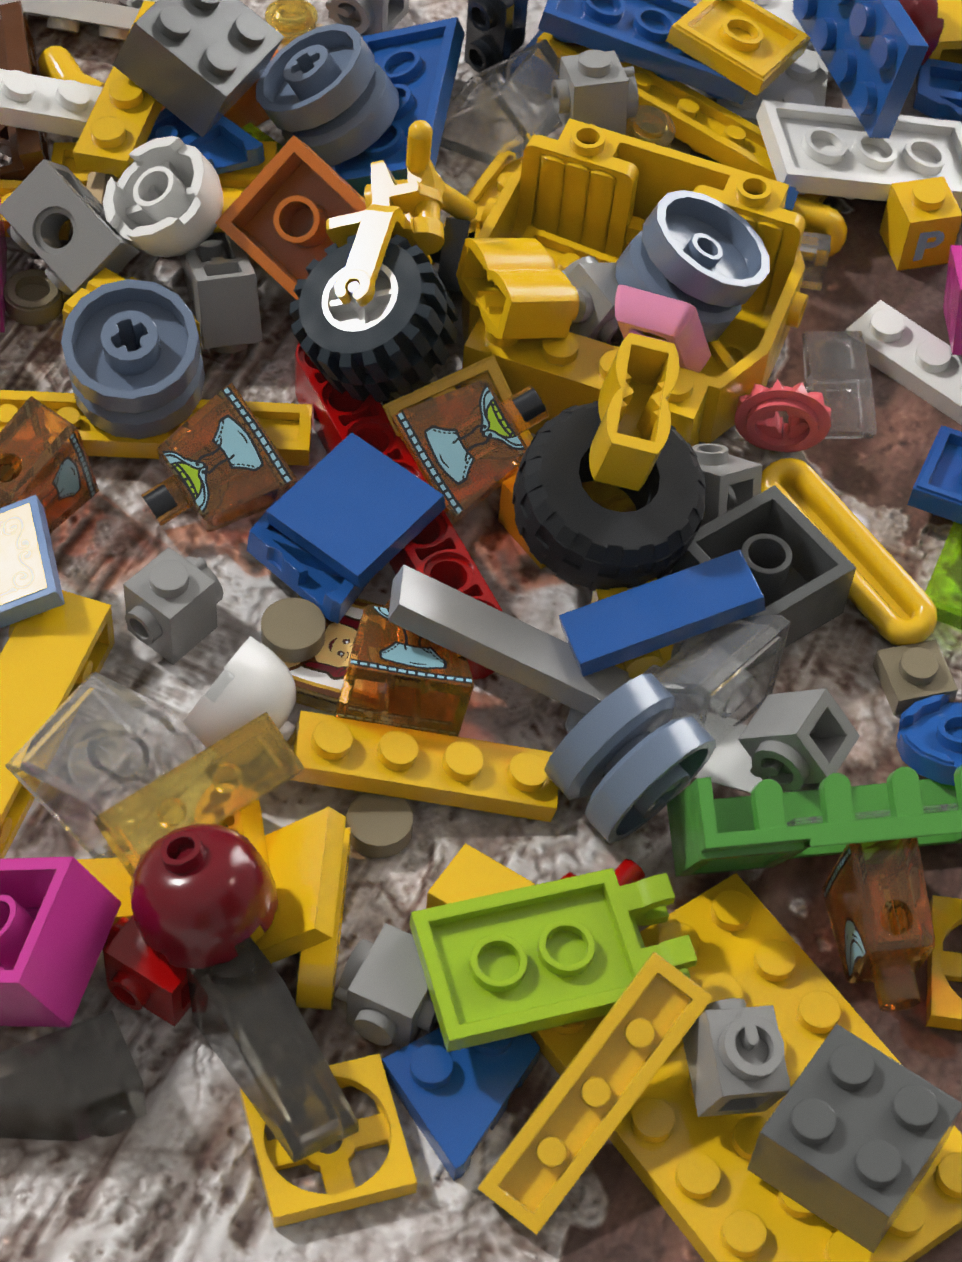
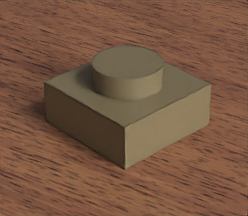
[873,639,958,715]

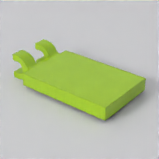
[409,868,698,1052]

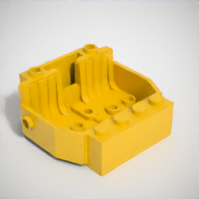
[460,118,809,447]

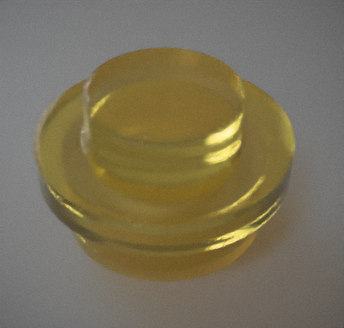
[265,0,318,45]
[626,105,676,148]

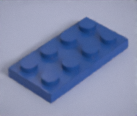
[538,0,748,105]
[792,0,929,139]
[330,17,465,196]

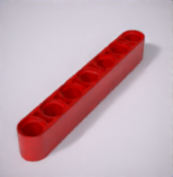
[295,343,503,680]

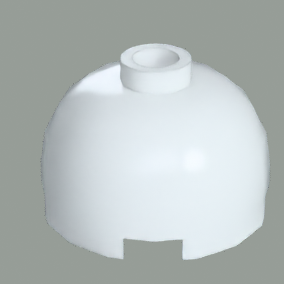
[103,136,224,257]
[173,636,297,769]

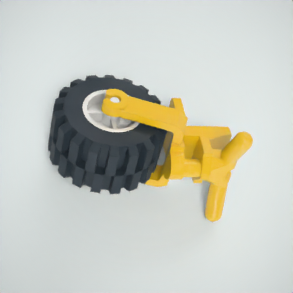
[290,120,477,402]

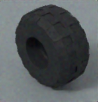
[512,401,707,591]

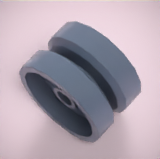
[256,23,399,166]
[615,190,770,343]
[61,279,205,439]
[544,673,716,843]

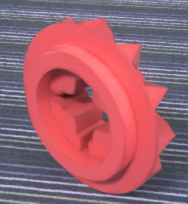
[734,379,831,452]

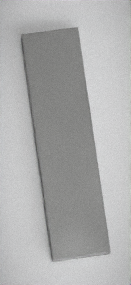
[388,564,628,715]

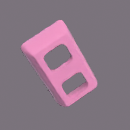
[615,285,711,373]

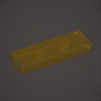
[93,712,304,878]

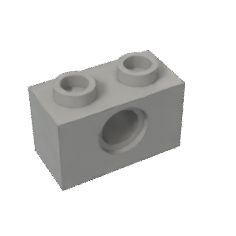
[0,159,139,295]

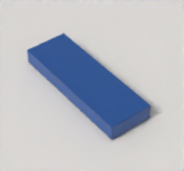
[558,549,766,677]

